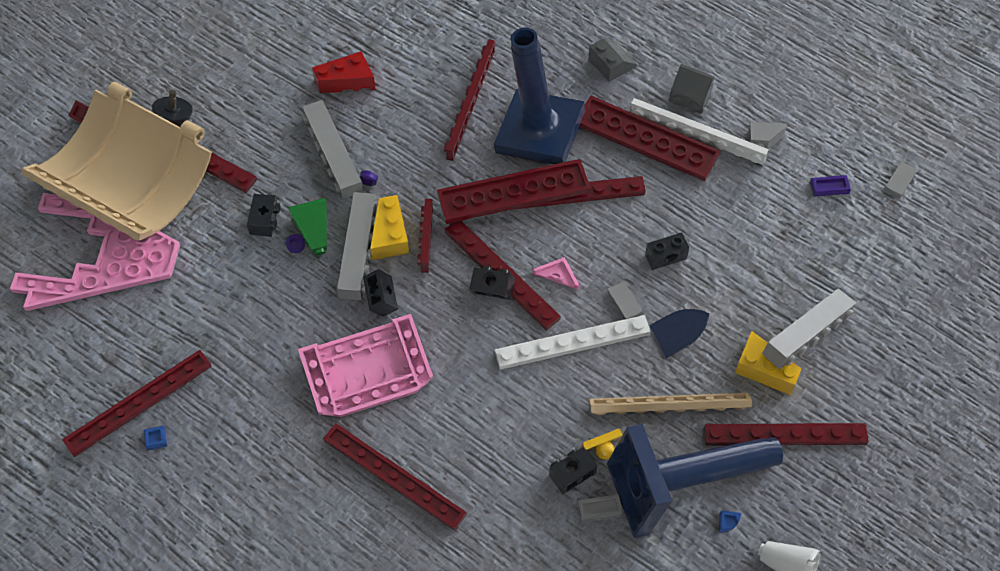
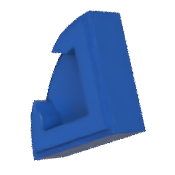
[719,511,741,533]

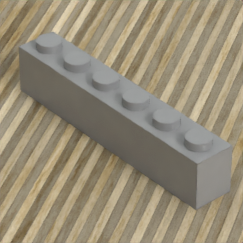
[301,100,363,199]
[337,192,378,300]
[762,288,856,369]

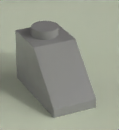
[748,122,787,149]

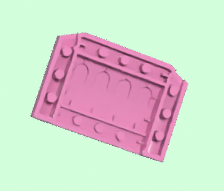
[298,314,433,417]

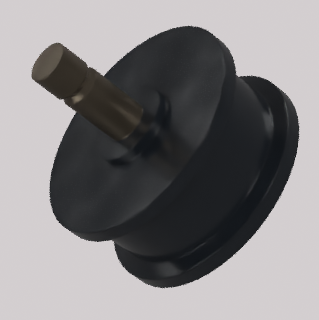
[152,90,193,127]

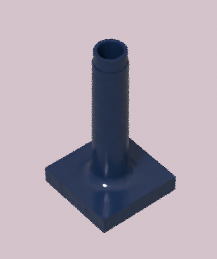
[493,27,585,164]
[607,424,783,538]

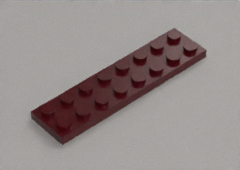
[579,95,721,181]
[437,159,591,224]

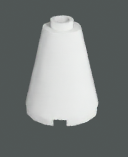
[758,541,821,571]

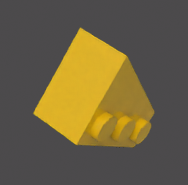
[370,195,409,260]
[735,331,802,395]

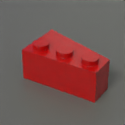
[312,51,376,93]

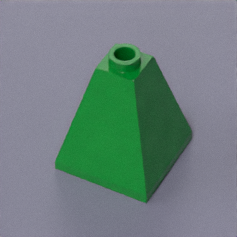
[288,198,328,255]

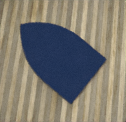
[650,309,710,358]

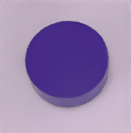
[359,170,378,186]
[286,234,305,253]

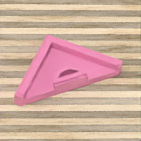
[533,257,579,289]

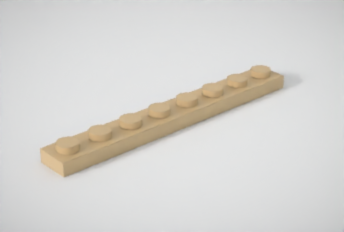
[589,393,752,415]

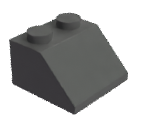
[588,38,637,82]
[669,64,714,113]

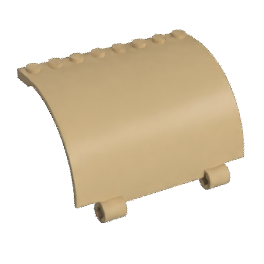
[21,82,212,241]

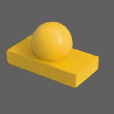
[580,428,623,460]

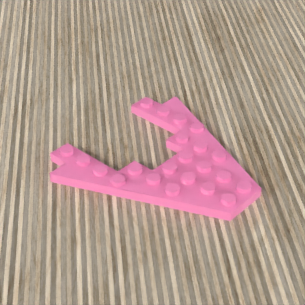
[10,193,180,311]

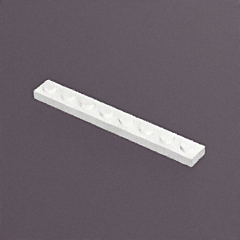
[630,98,769,165]
[495,315,651,370]

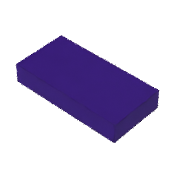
[810,175,851,197]

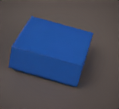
[144,425,167,451]

